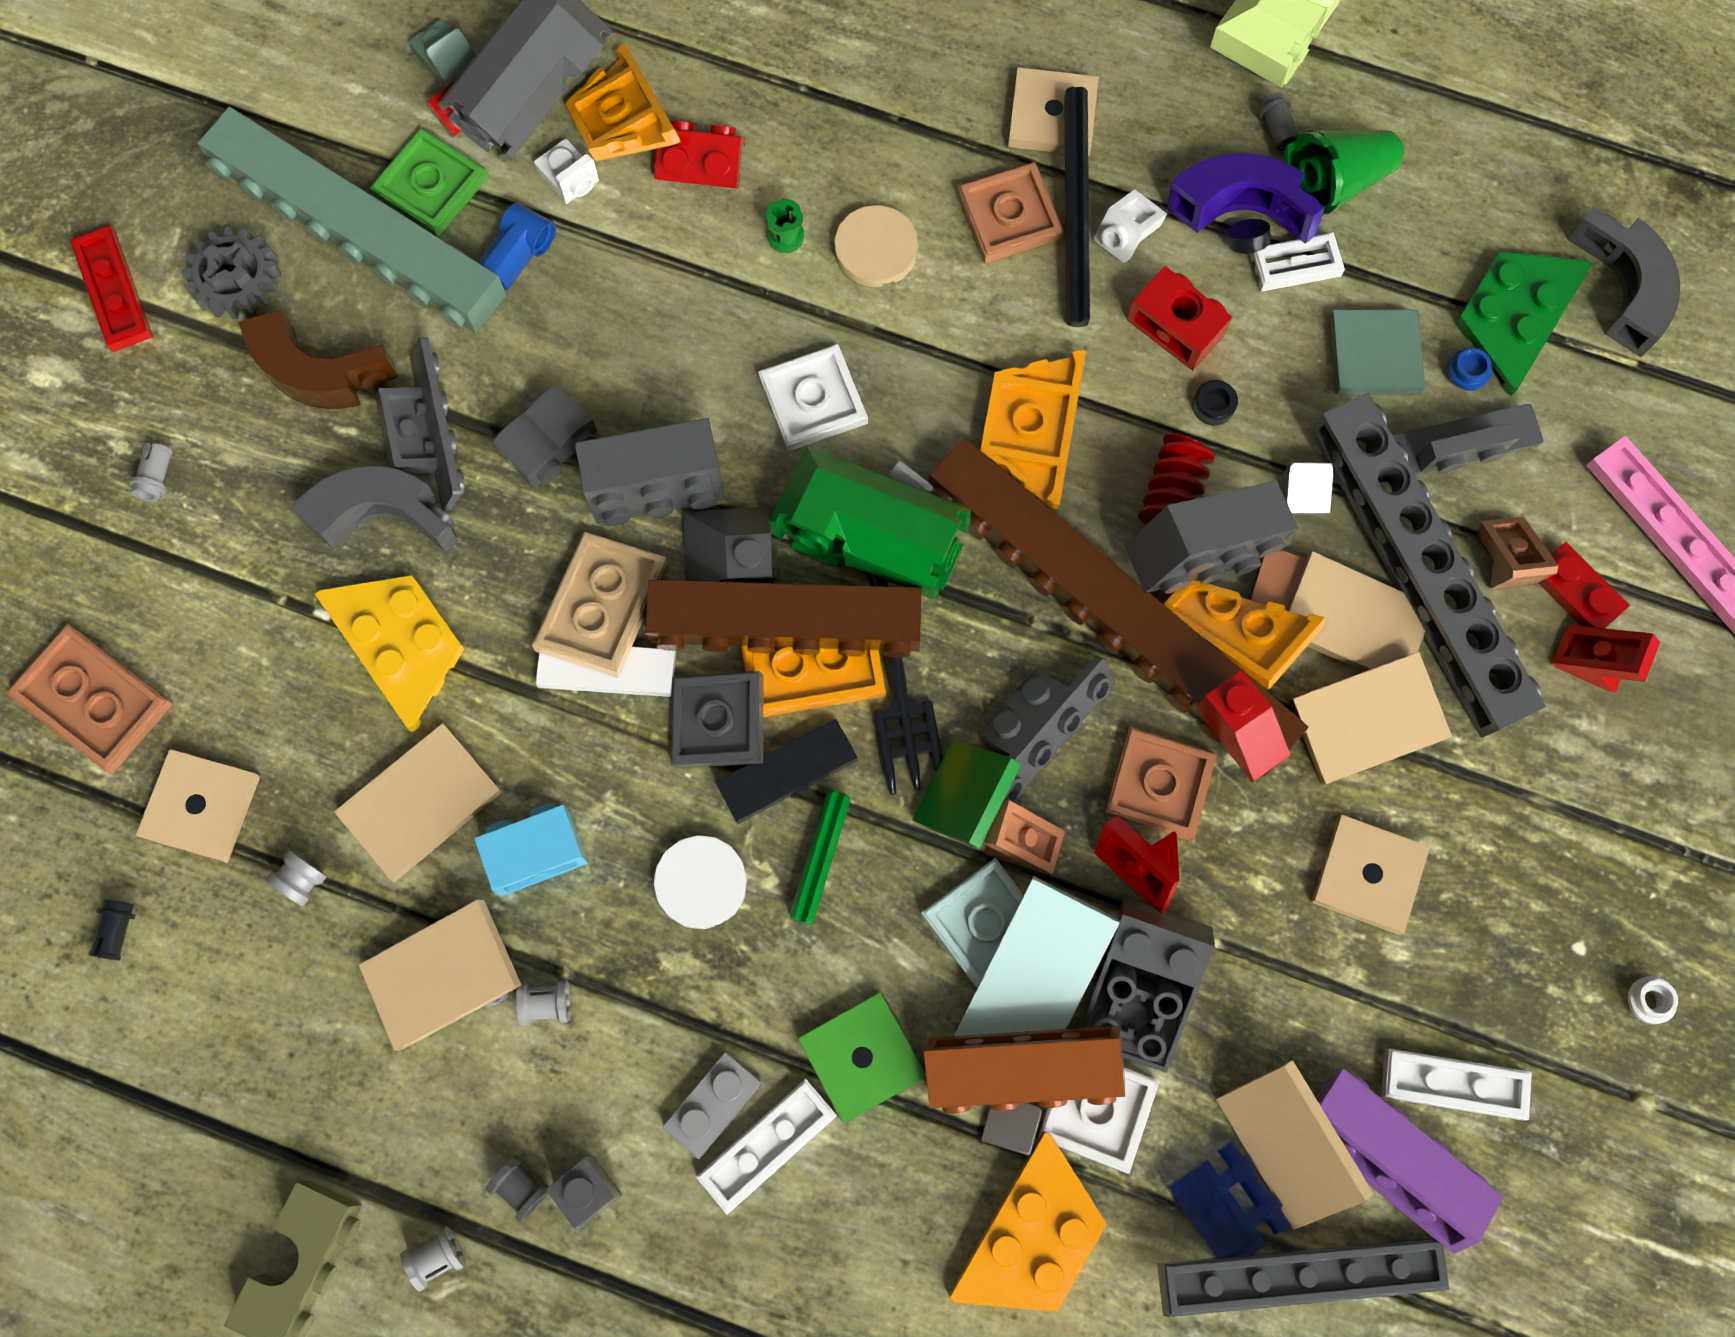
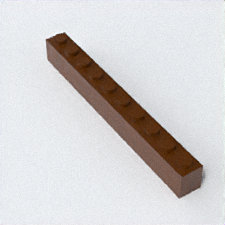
[928,438,1309,776]

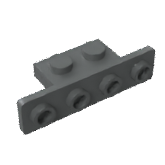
[375,337,465,511]
[1366,404,1543,484]
[978,656,1115,802]

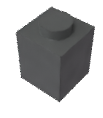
[545,1156,622,1229]

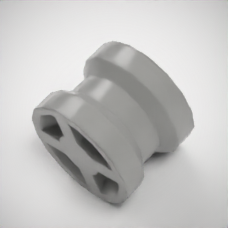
[265,849,327,907]

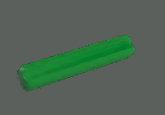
[790,790,850,925]

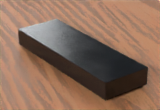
[715,719,858,825]

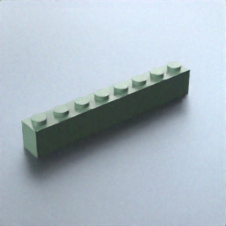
[197,106,507,334]

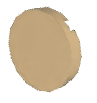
[834,205,918,288]

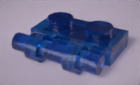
[1166,1140,1291,1258]

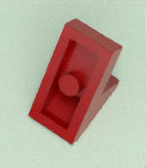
[1552,625,1660,692]
[1094,816,1180,914]

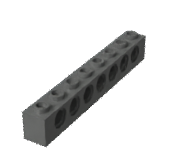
[1309,393,1546,738]

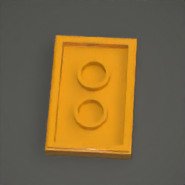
[741,645,886,717]

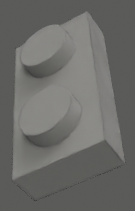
[662,1052,762,1160]

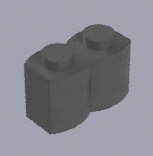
[492,384,597,488]

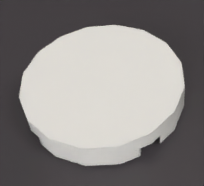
[654,835,747,930]

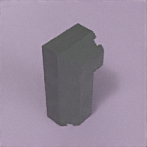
[438,0,612,162]

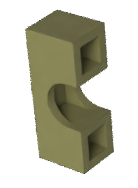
[224,1181,362,1337]

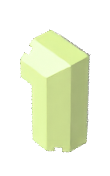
[1210,0,1341,88]

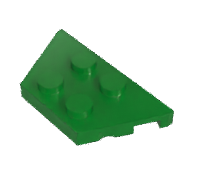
[1455,252,1593,396]

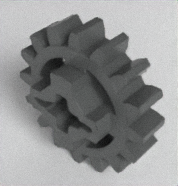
[182,226,281,319]

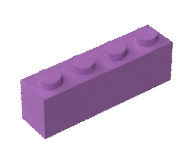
[1314,1068,1503,1254]

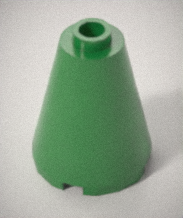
[1283,130,1404,216]

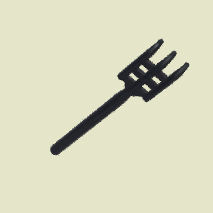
[868,573,943,795]

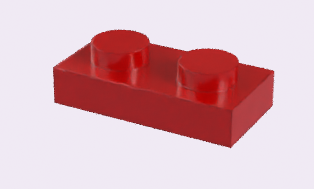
[1538,542,1631,628]

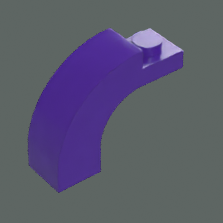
[1167,153,1325,244]

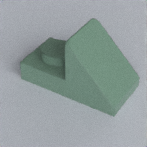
[408,20,476,88]

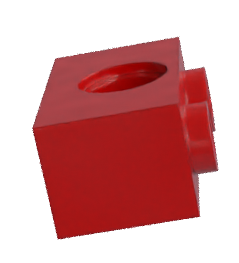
[1127,266,1232,371]

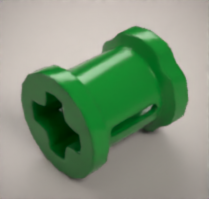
[765,199,804,253]

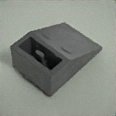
[1080,896,1215,1073]

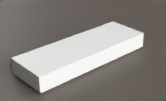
[536,647,676,697]
[1381,1049,1532,1121]
[696,1079,837,1215]

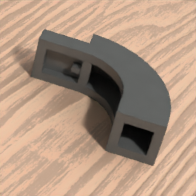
[1568,207,1680,357]
[290,466,458,553]

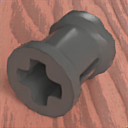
[485,1155,548,1223]

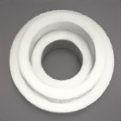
[1627,976,1678,1024]

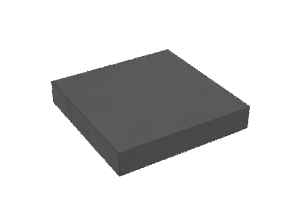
[671,671,764,768]

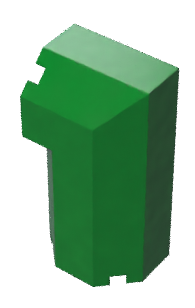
[769,445,970,600]

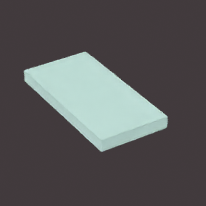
[954,876,1120,1036]

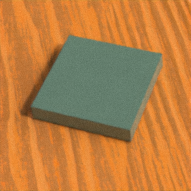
[1330,310,1425,394]

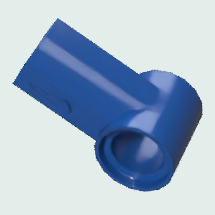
[478,203,556,291]

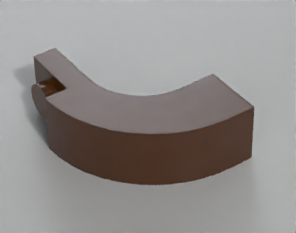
[239,309,398,409]

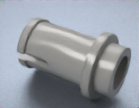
[129,443,173,502]

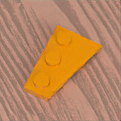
[1163,580,1325,690]

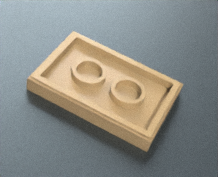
[532,531,668,678]
[1287,552,1425,672]
[1289,652,1452,784]
[334,723,502,883]
[359,900,522,1051]
[1216,1060,1374,1230]

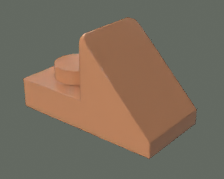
[1478,517,1558,589]
[983,800,1065,875]

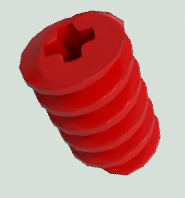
[1138,433,1215,525]

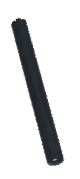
[1064,86,1090,327]

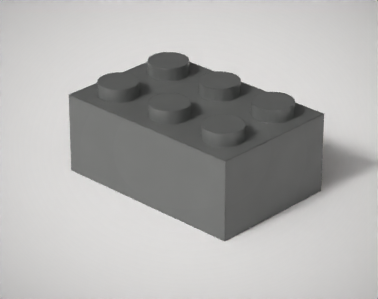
[575,418,725,526]
[1124,480,1299,594]

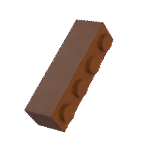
[923,1025,1125,1114]

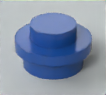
[1447,348,1492,391]

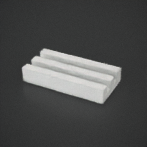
[1250,232,1345,292]

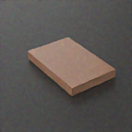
[6,623,173,775]

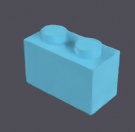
[474,803,588,897]

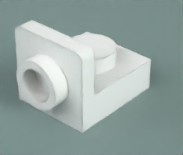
[533,138,599,204]
[1094,189,1167,263]

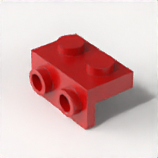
[654,120,745,189]

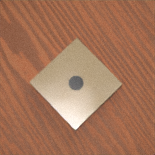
[1008,67,1099,156]
[135,749,261,863]
[1311,815,1430,935]

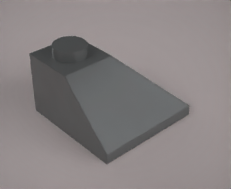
[683,507,774,583]

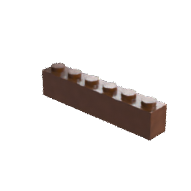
[645,580,922,658]

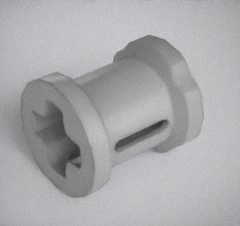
[516,980,571,1026]
[400,1226,466,1292]

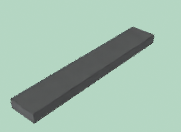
[1157,1238,1450,1317]

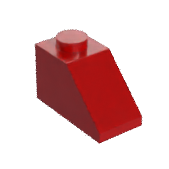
[1195,669,1290,783]

